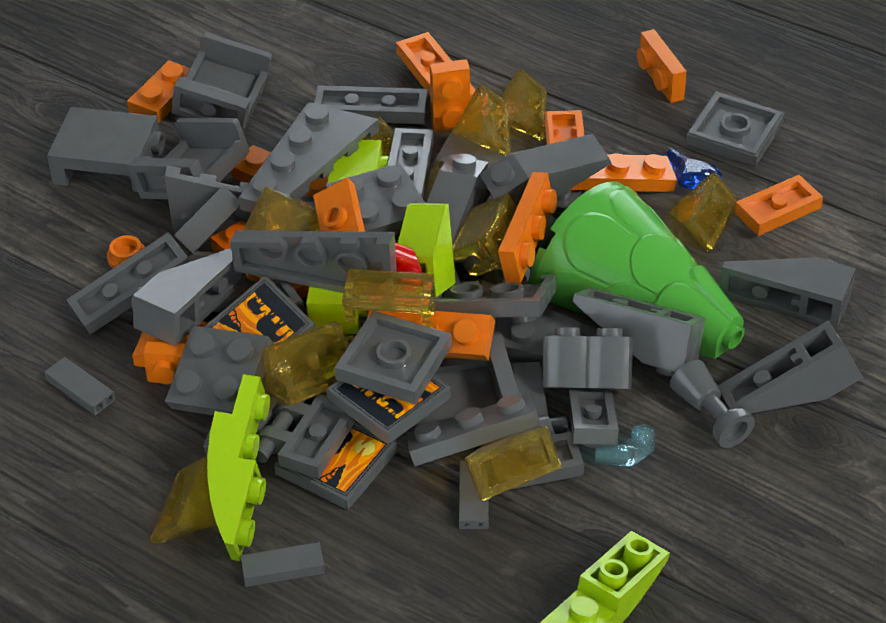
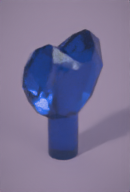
[665,148,723,191]

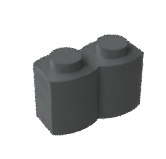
[543,327,633,390]

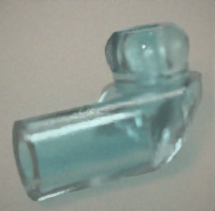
[595,425,656,467]

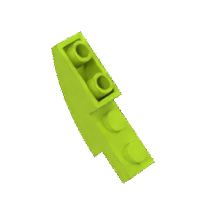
[207,374,270,561]
[540,531,670,623]

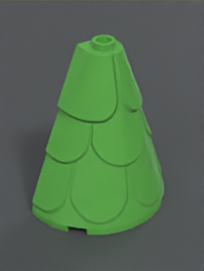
[528,181,745,359]

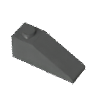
[479,134,612,223]
[427,154,488,249]
[131,248,246,346]
[720,257,856,330]
[573,287,706,376]
[718,320,863,414]

